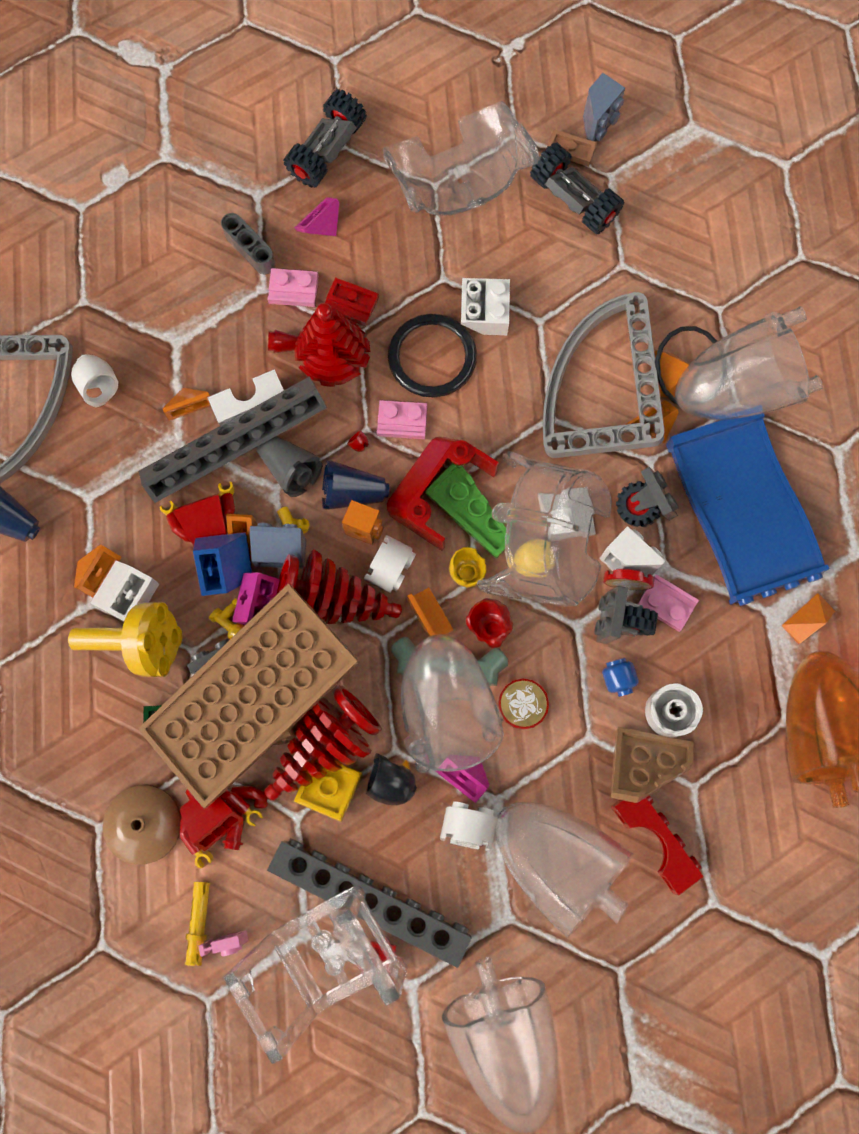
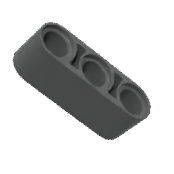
[221,213,276,275]

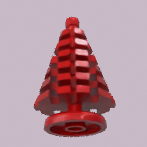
[294,303,371,387]
[276,549,402,624]
[264,685,382,801]

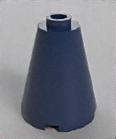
[322,460,389,510]
[0,486,40,542]

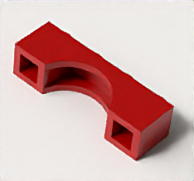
[611,795,704,896]

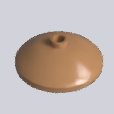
[103,785,181,865]

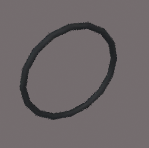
[655,326,726,408]

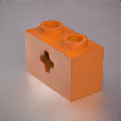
[342,500,384,545]

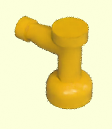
[209,598,244,639]

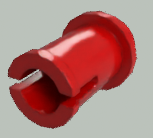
[222,819,245,850]

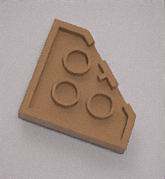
[611,727,694,803]

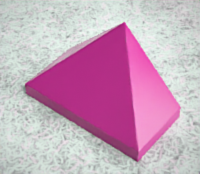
[294,197,339,236]
[435,753,490,803]

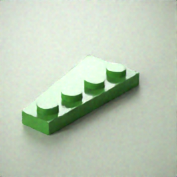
[425,463,514,559]

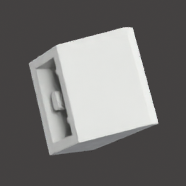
[461,278,510,335]
[600,526,665,575]
[90,561,159,621]

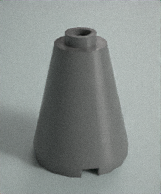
[256,436,323,497]

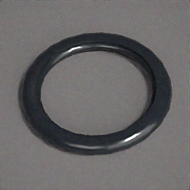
[387,314,477,398]

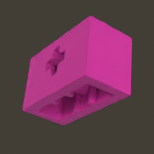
[232,573,280,625]

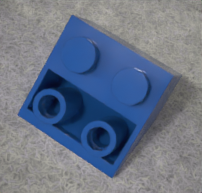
[193,532,253,596]

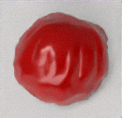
[466,598,514,648]

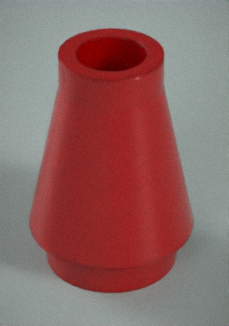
[268,330,298,353]

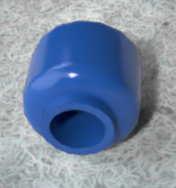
[602,658,639,697]

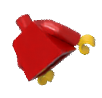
[160,481,235,546]
[180,789,263,868]

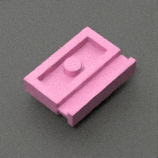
[267,268,318,307]
[377,400,427,439]
[638,574,699,632]
[199,930,248,957]

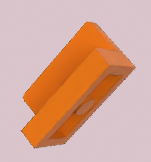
[407,587,453,643]

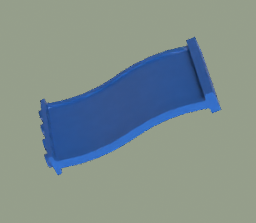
[666,407,830,606]

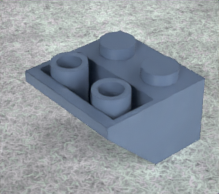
[583,73,625,142]
[250,523,306,569]

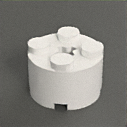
[364,535,416,593]
[645,684,703,738]
[440,802,498,851]

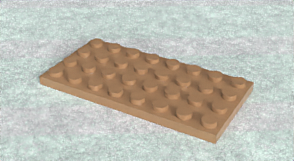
[138,584,360,808]

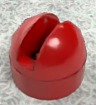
[347,430,369,452]

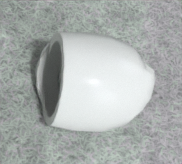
[71,354,119,407]

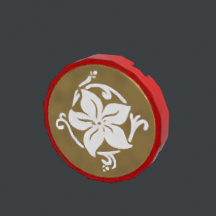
[603,569,654,590]
[498,678,549,730]

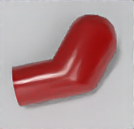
[231,786,269,809]

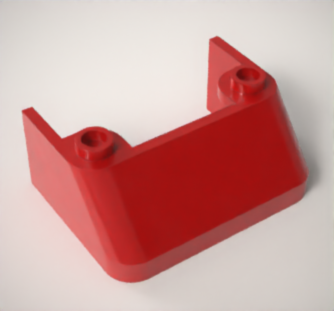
[387,437,499,551]

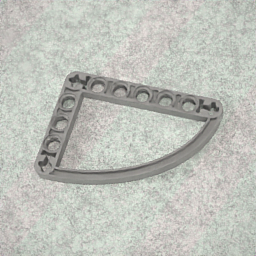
[543,292,664,458]
[0,335,73,483]

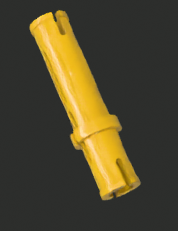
[185,882,211,966]

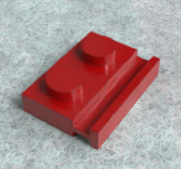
[325,277,379,327]

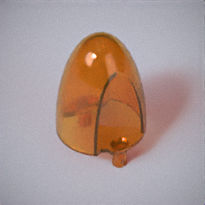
[786,651,859,808]

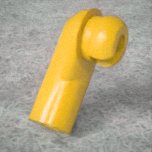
[277,507,310,534]

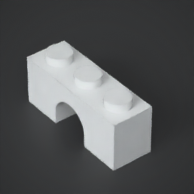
[207,369,284,426]

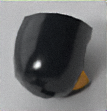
[366,753,417,805]

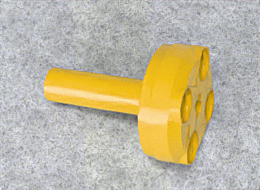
[68,602,182,677]

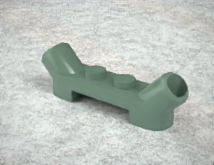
[391,637,509,686]

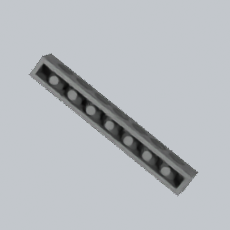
[139,376,327,503]
[267,838,472,968]

